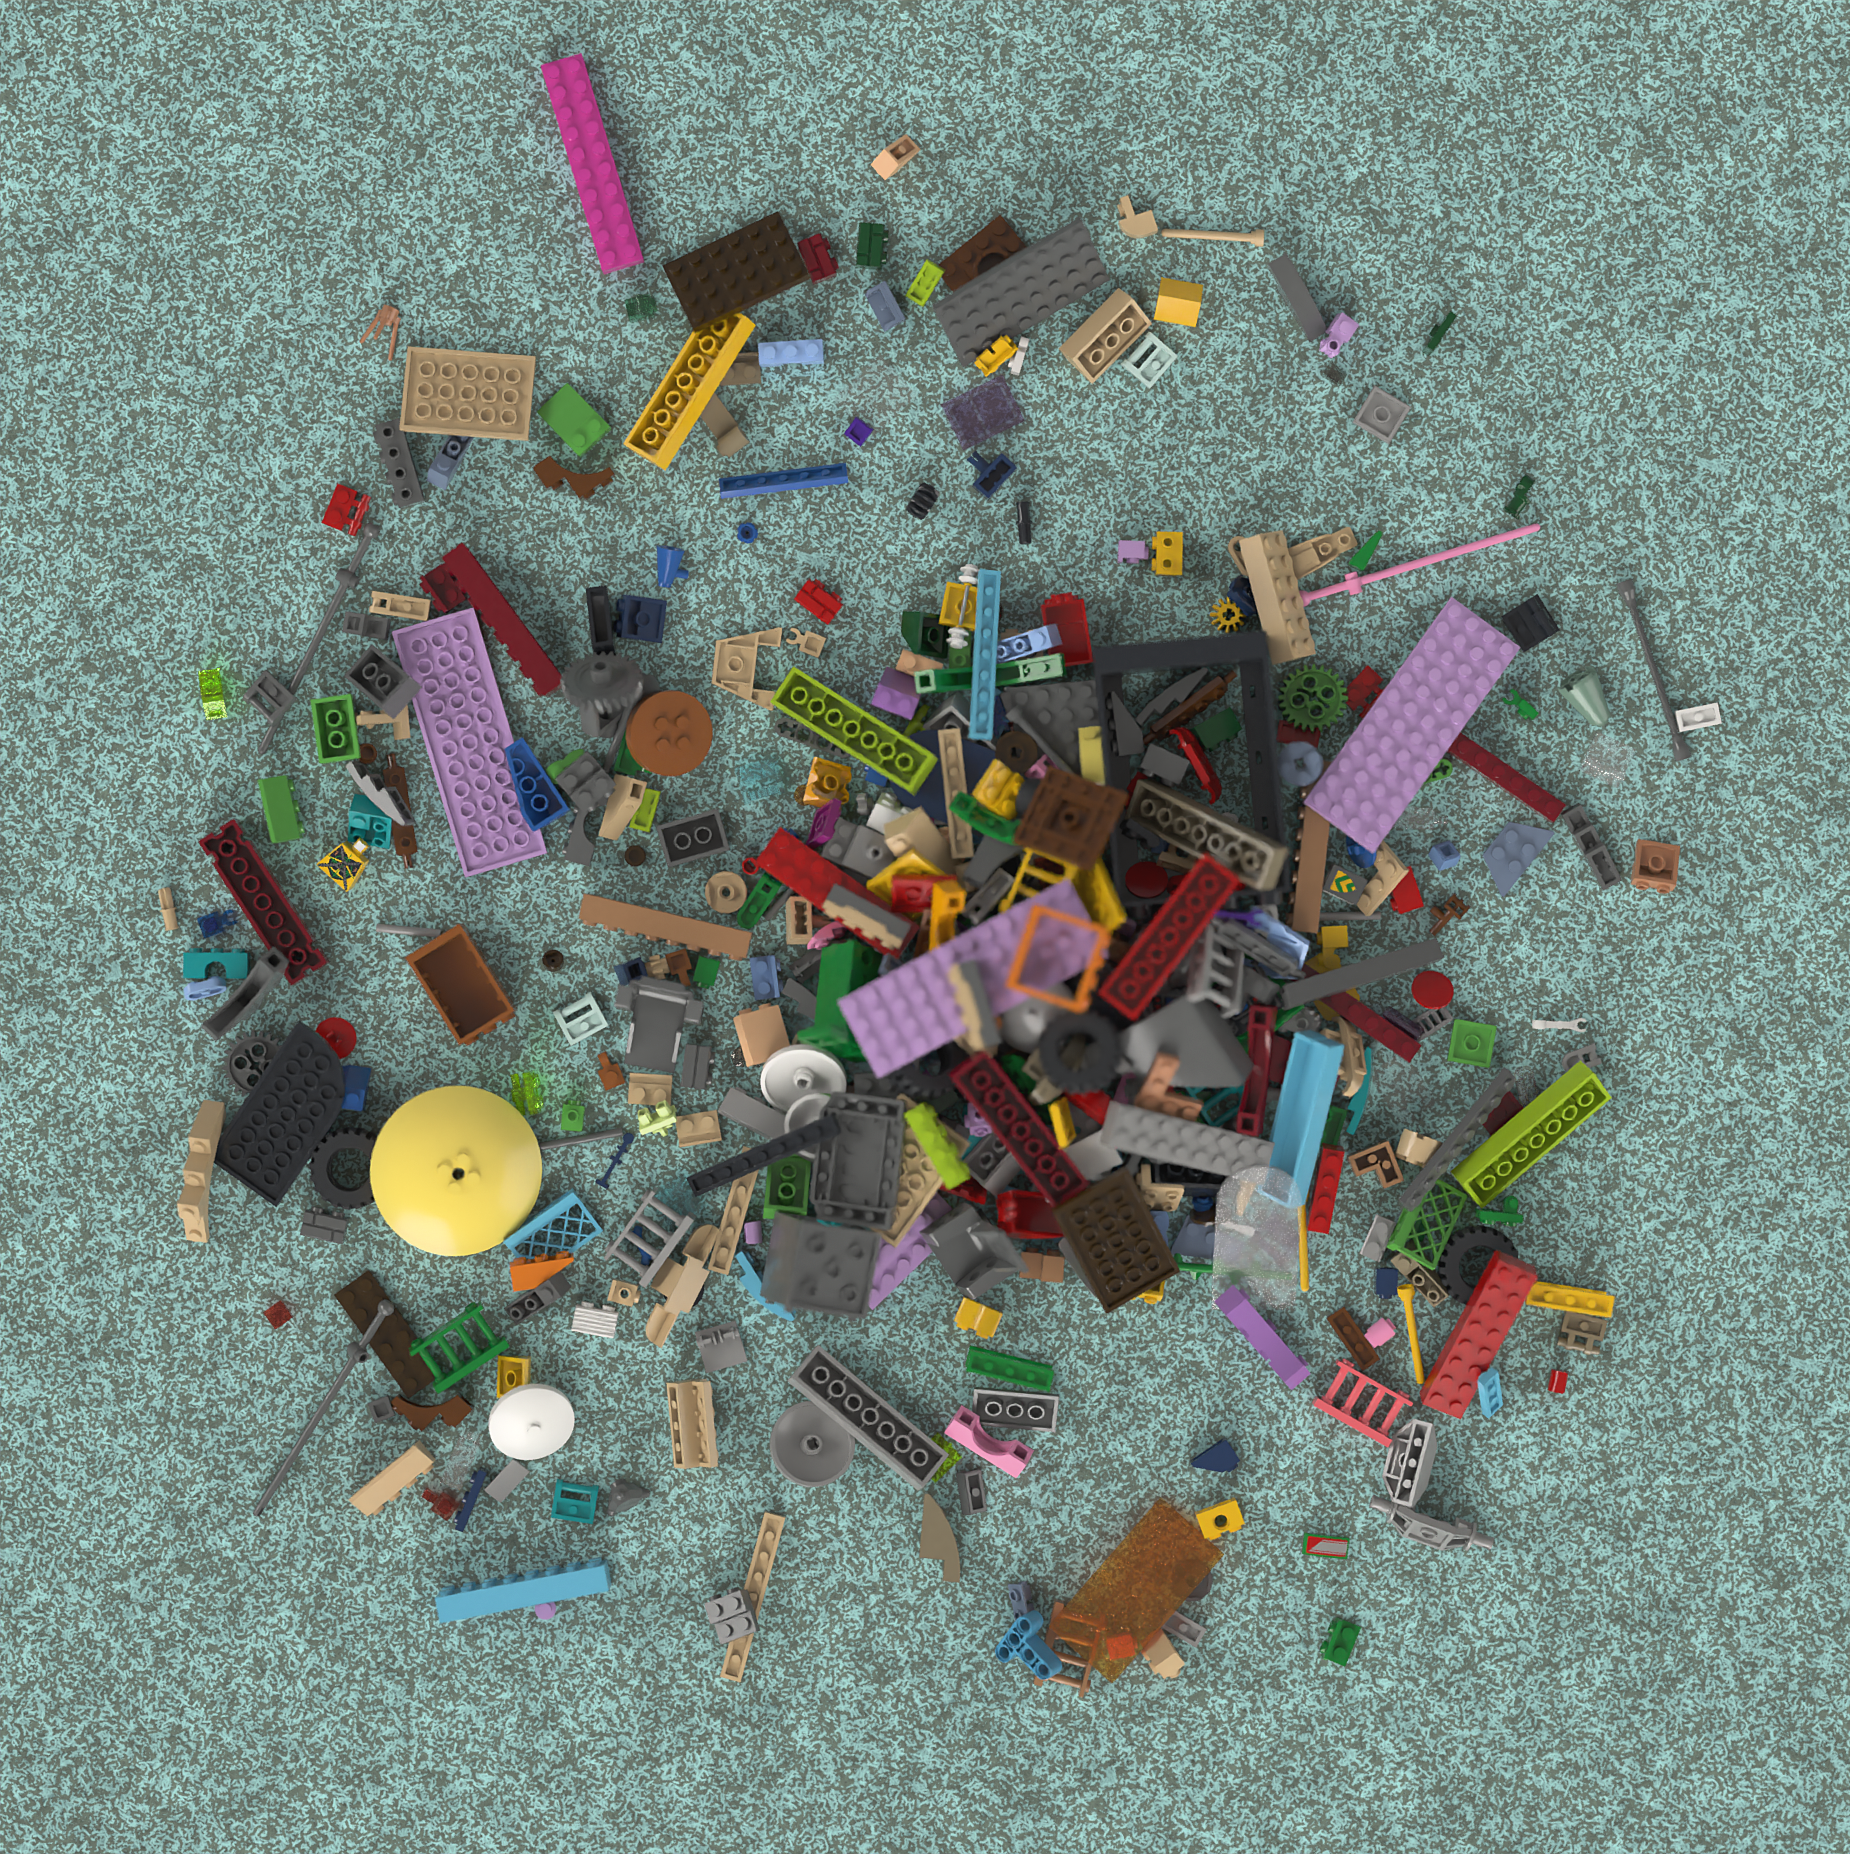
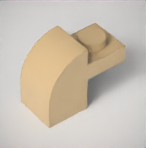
[1117,195,1158,238]

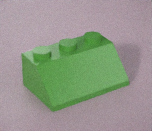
[310,694,361,764]
[258,775,305,844]

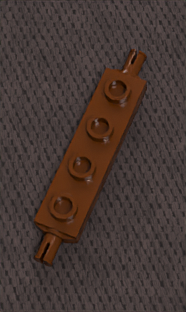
[1143,670,1238,746]
[382,754,418,869]

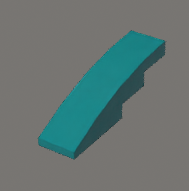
[1346,1047,1373,1135]

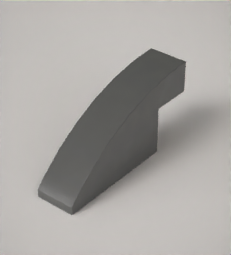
[1267,253,1327,343]

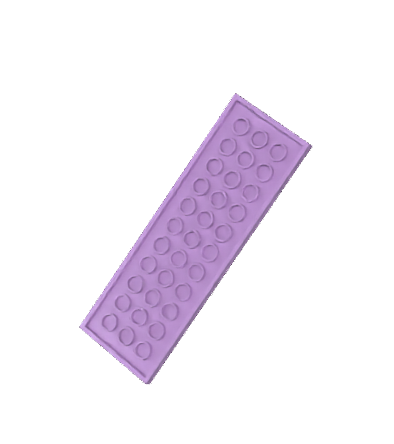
[1303,597,1521,853]
[392,608,548,878]
[837,879,1109,1078]

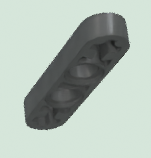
[774,718,851,758]

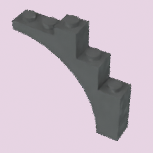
[962,819,1026,889]

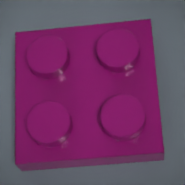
[806,798,842,850]

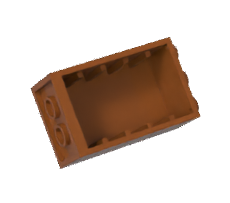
[405,923,518,1046]

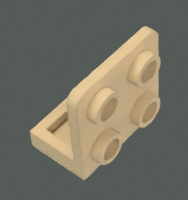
[1134,1164,1184,1212]

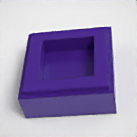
[844,416,874,447]

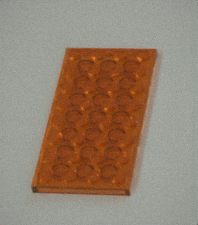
[1048,1497,1225,1684]

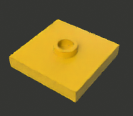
[1050,1096,1076,1148]

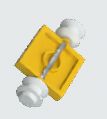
[938,564,979,649]

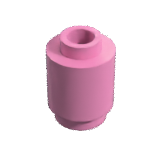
[1364,1318,1396,1348]

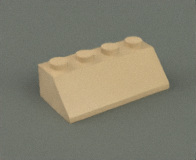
[1059,288,1152,384]
[884,807,963,875]
[349,1440,436,1517]

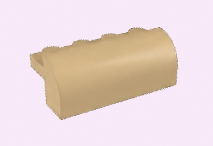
[666,1379,719,1469]

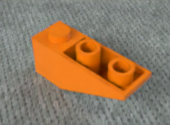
[510,1251,574,1292]

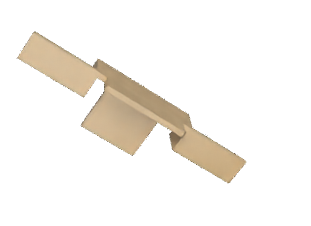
[646,1224,721,1349]

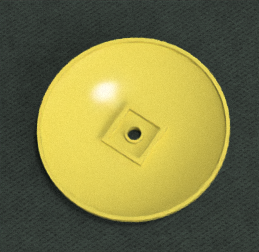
[370,1085,542,1256]

